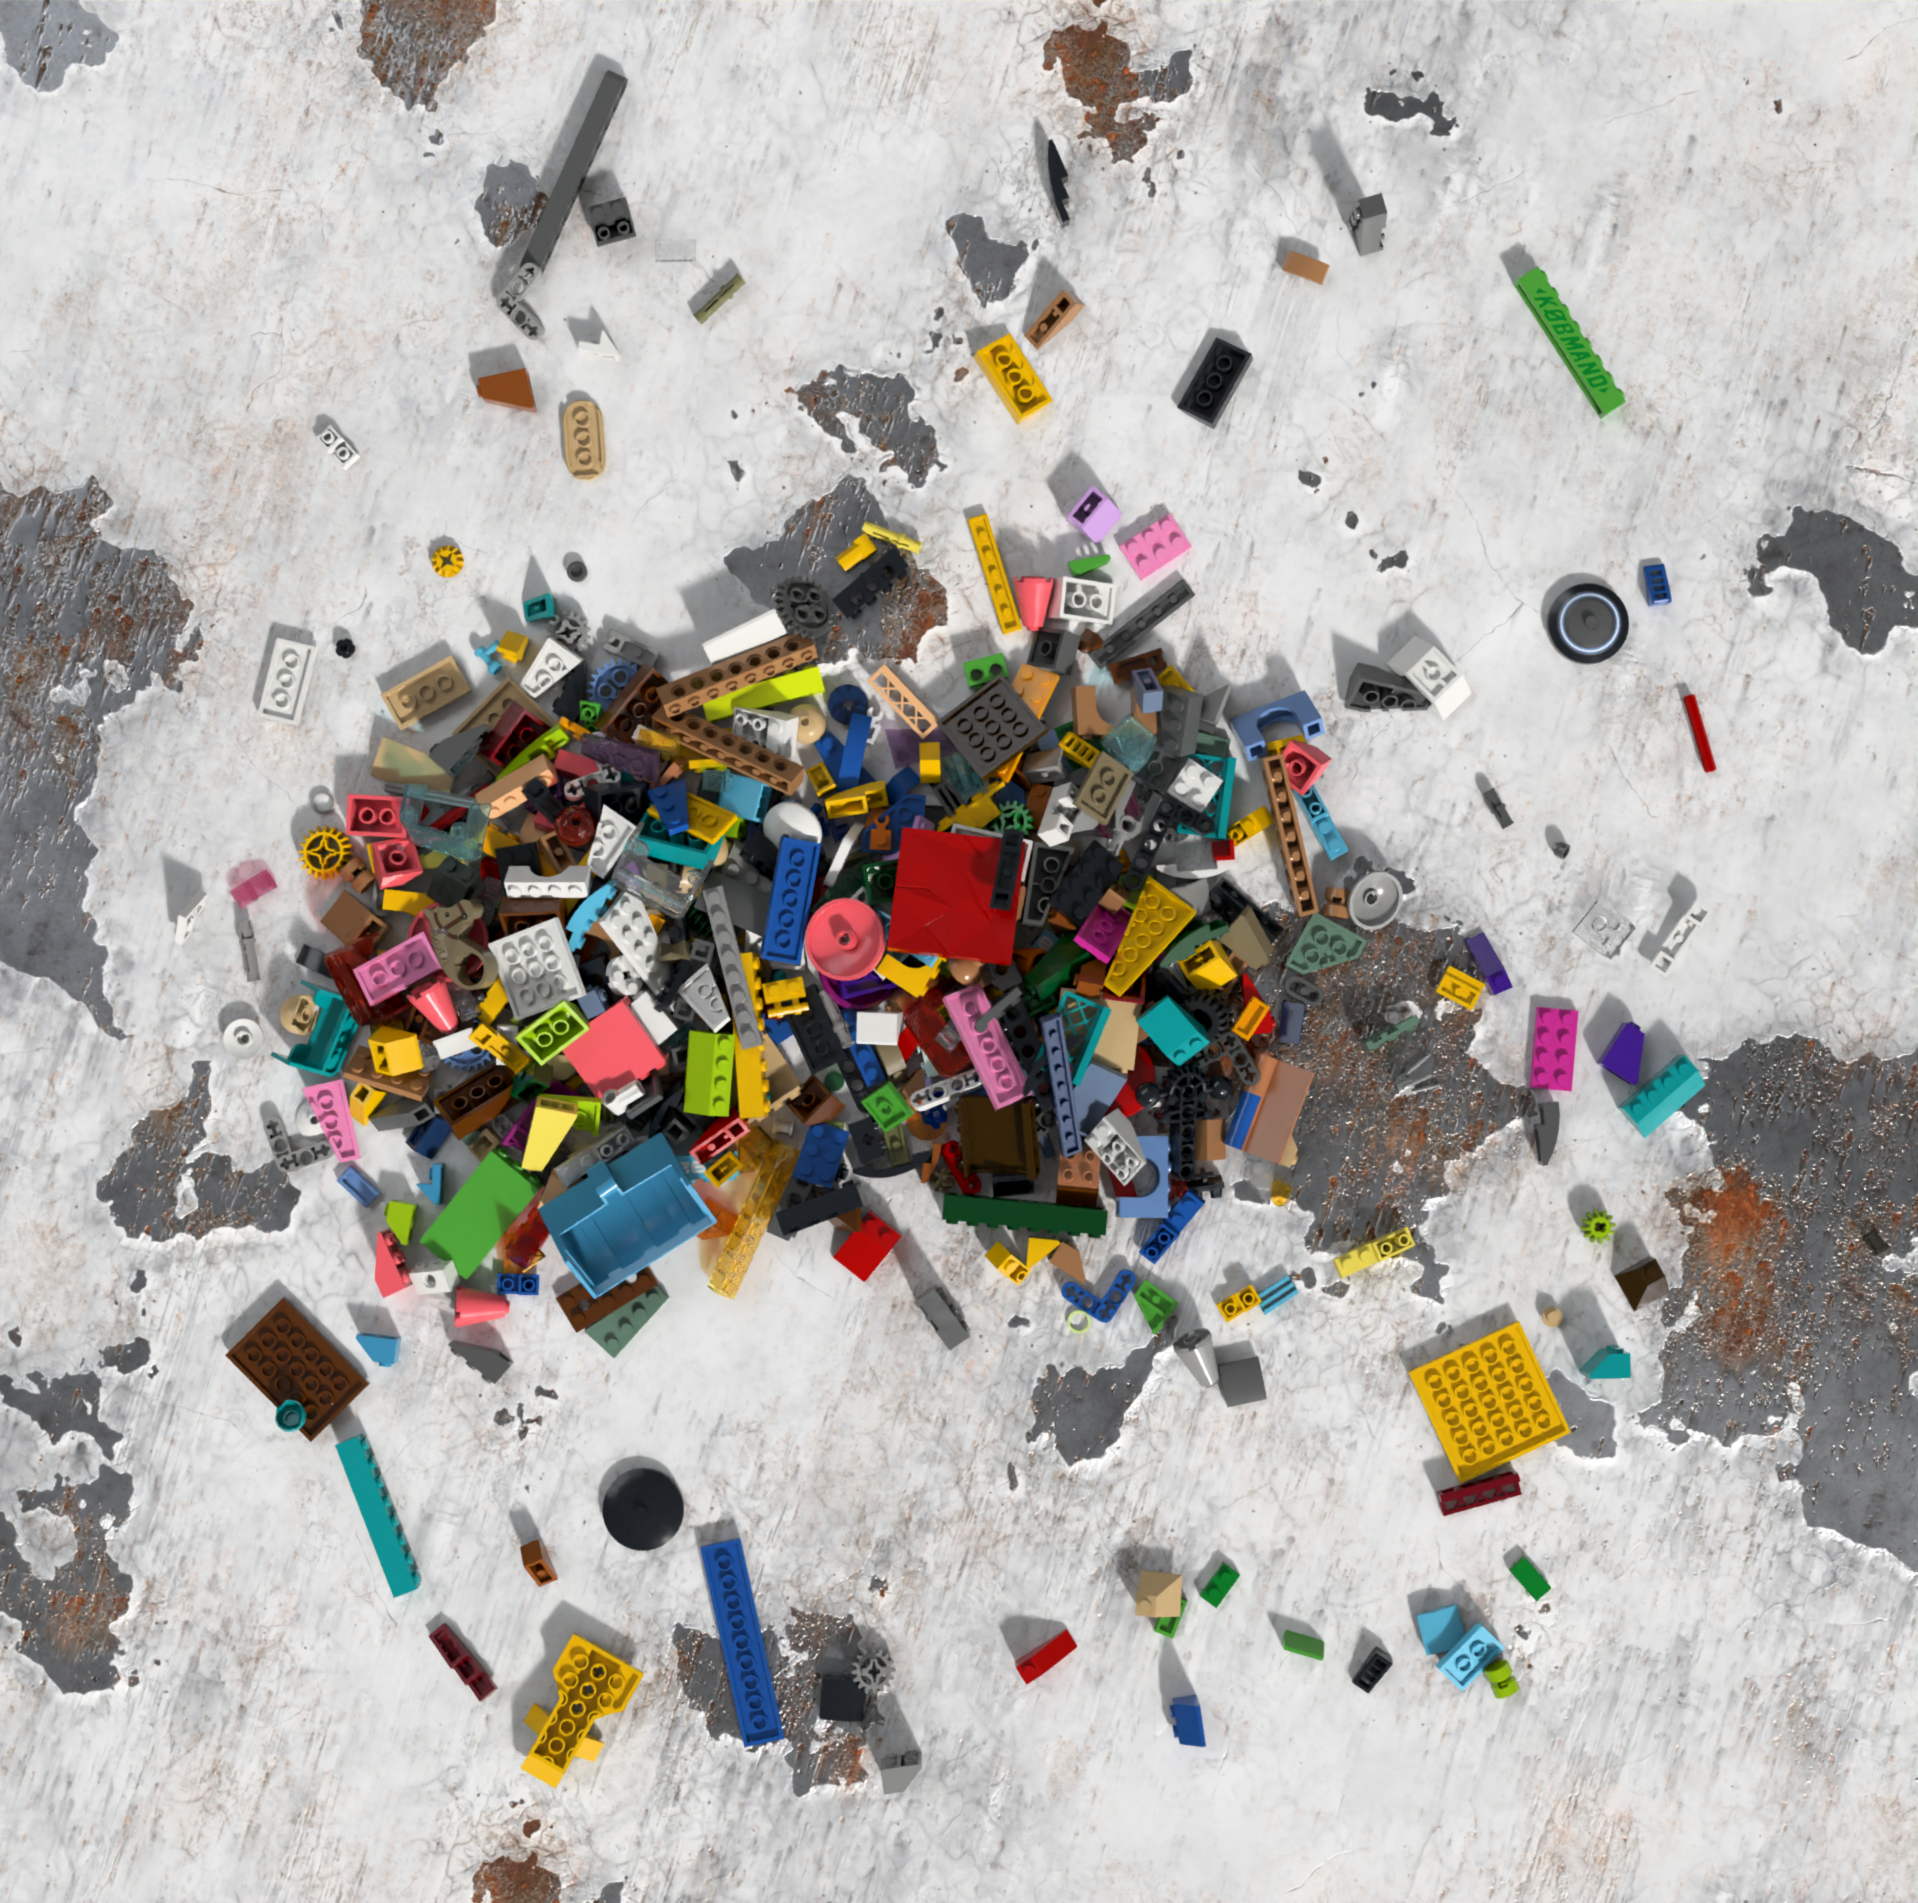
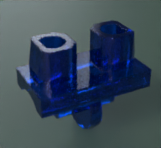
[817,806,849,843]
[917,1091,948,1130]

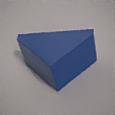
[886,766,921,806]

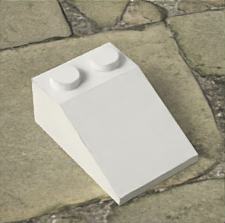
[1048,576,1116,625]

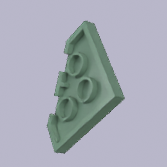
[1284,913,1368,974]

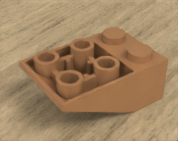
[320,890,393,959]

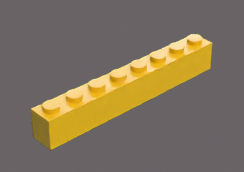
[731,952,771,1118]

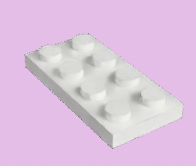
[257,638,318,726]

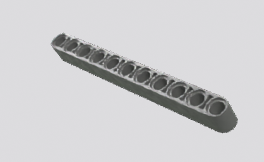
[520,70,628,276]

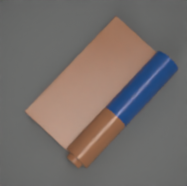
[1224,1050,1314,1165]

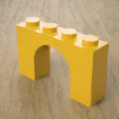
[377,889,436,956]
[876,954,948,998]

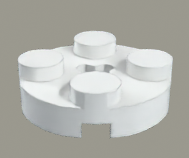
[606,955,643,996]

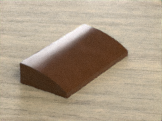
[594,663,669,753]

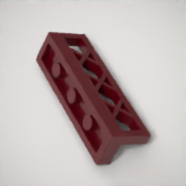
[1436,1470,1522,1516]

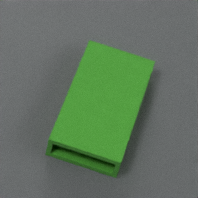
[419,1146,544,1280]

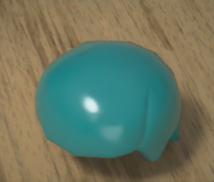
[275,1399,307,1432]

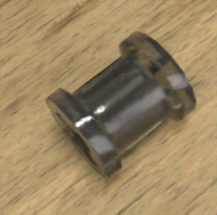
[1861,1229,1889,1256]

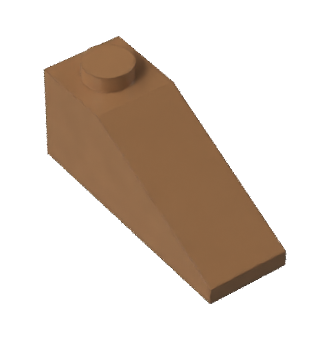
[1024,290,1085,350]

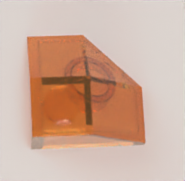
[696,1195,742,1240]

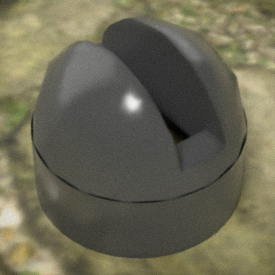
[1553,842,1570,860]

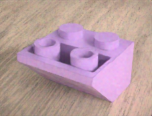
[1066,485,1122,546]

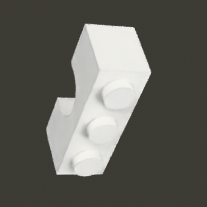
[1037,782,1079,847]

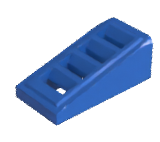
[1643,564,1672,607]

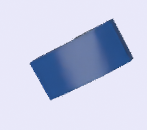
[496,1273,539,1295]

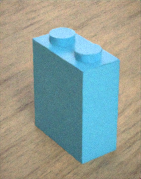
[716,772,773,823]

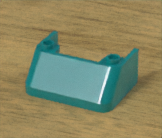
[271,980,364,1077]

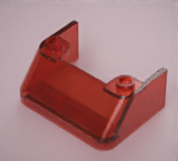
[324,931,413,1027]
[903,977,973,1078]

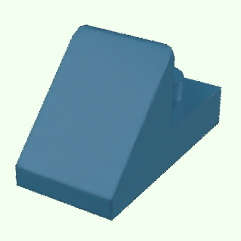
[416,1163,445,1205]

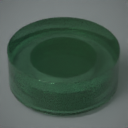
[824,1071,845,1092]

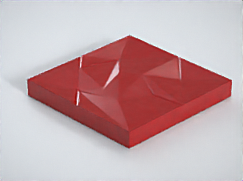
[887,827,1026,966]

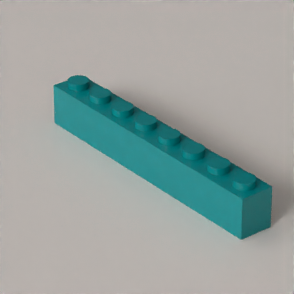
[335,1433,422,1598]

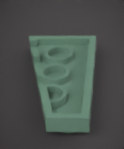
[584,1285,669,1358]

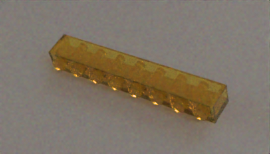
[707,1138,800,1300]

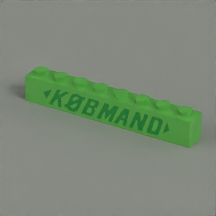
[1513,266,1626,419]

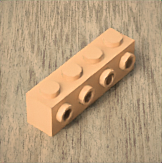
[475,754,559,822]

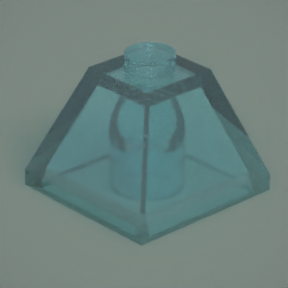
[1100,714,1157,776]

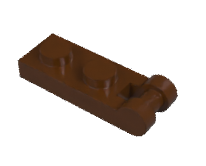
[1108,648,1168,685]

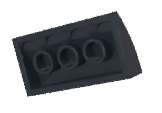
[1177,337,1253,429]

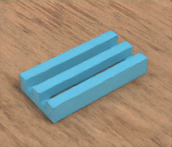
[1258,1275,1299,1315]

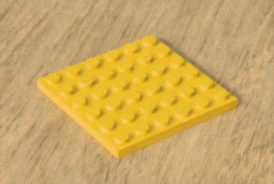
[1408,1320,1571,1484]

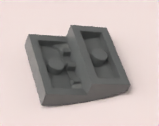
[1218,1356,1267,1408]

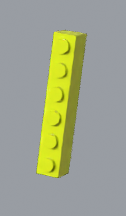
[703,664,826,723]

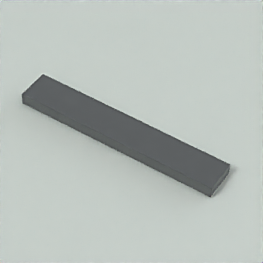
[1088,579,1195,670]

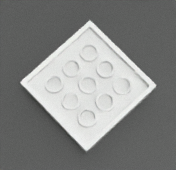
[488,917,587,1021]

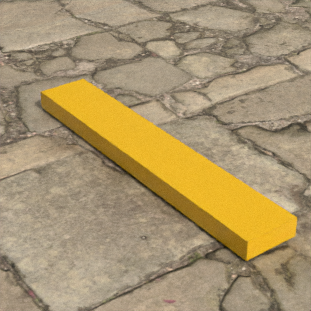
[967,513,1022,635]

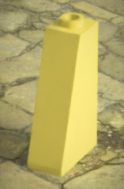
[521,1096,578,1172]

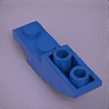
[1139,1189,1205,1265]

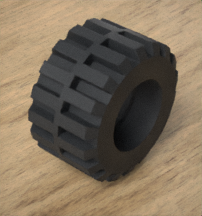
[1180,988,1233,1044]

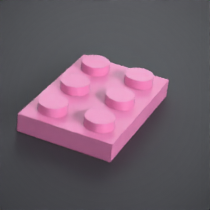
[1119,513,1192,581]

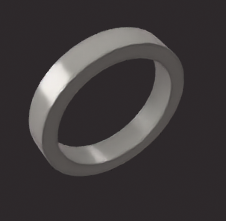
[311,791,334,814]

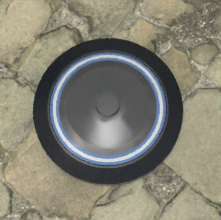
[1547,583,1629,665]

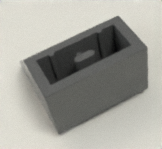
[586,197,637,247]

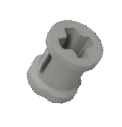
[772,1118,795,1138]

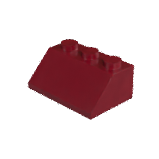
[478,701,551,769]

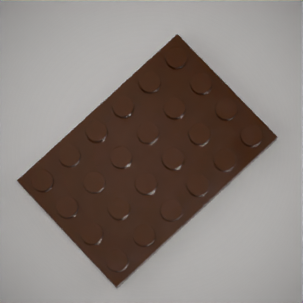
[225,1297,370,1442]

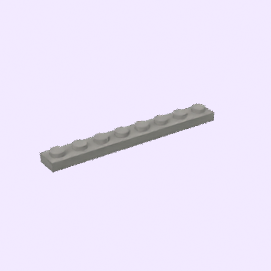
[703,885,763,1050]

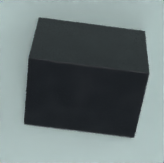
[992,1173,1034,1197]

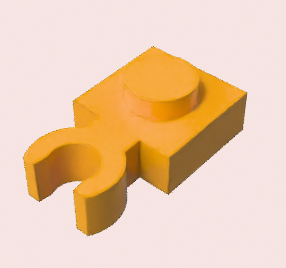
[558,716,592,743]

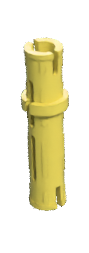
[862,520,923,554]

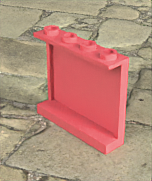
[562,995,669,1098]

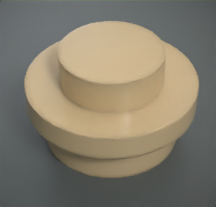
[1542,1306,1563,1327]

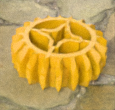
[297,825,354,880]

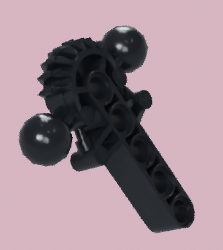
[1135,1063,1232,1181]

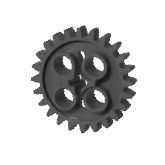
[774,575,835,639]

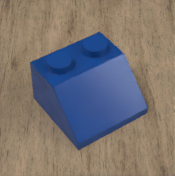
[1169,1695,1206,1747]

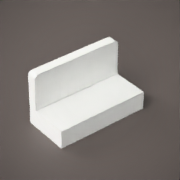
[432,1026,478,1060]

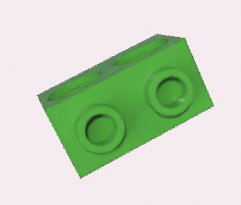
[963,653,1008,691]

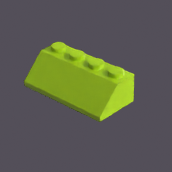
[683,1030,735,1117]

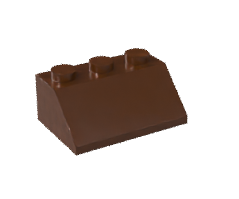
[498,896,568,940]

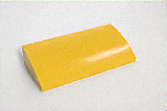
[974,333,1053,424]

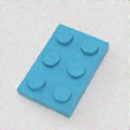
[1436,1622,1505,1691]

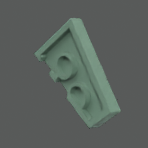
[1359,1015,1420,1052]

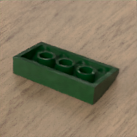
[861,858,899,906]

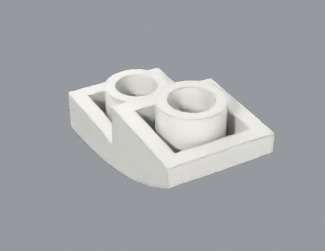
[315,425,360,470]

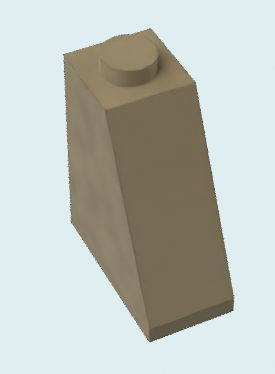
[1219,905,1274,970]

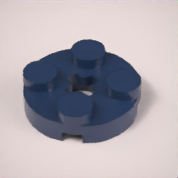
[828,684,868,725]

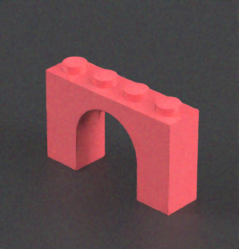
[534,749,609,839]

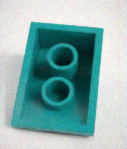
[1136,995,1210,1066]

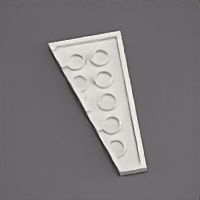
[599,881,680,1012]

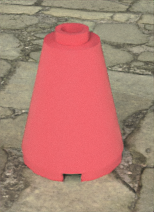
[1013,576,1054,631]
[407,975,459,1035]
[454,1286,510,1327]

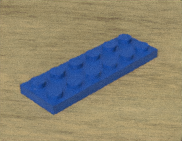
[759,836,821,965]

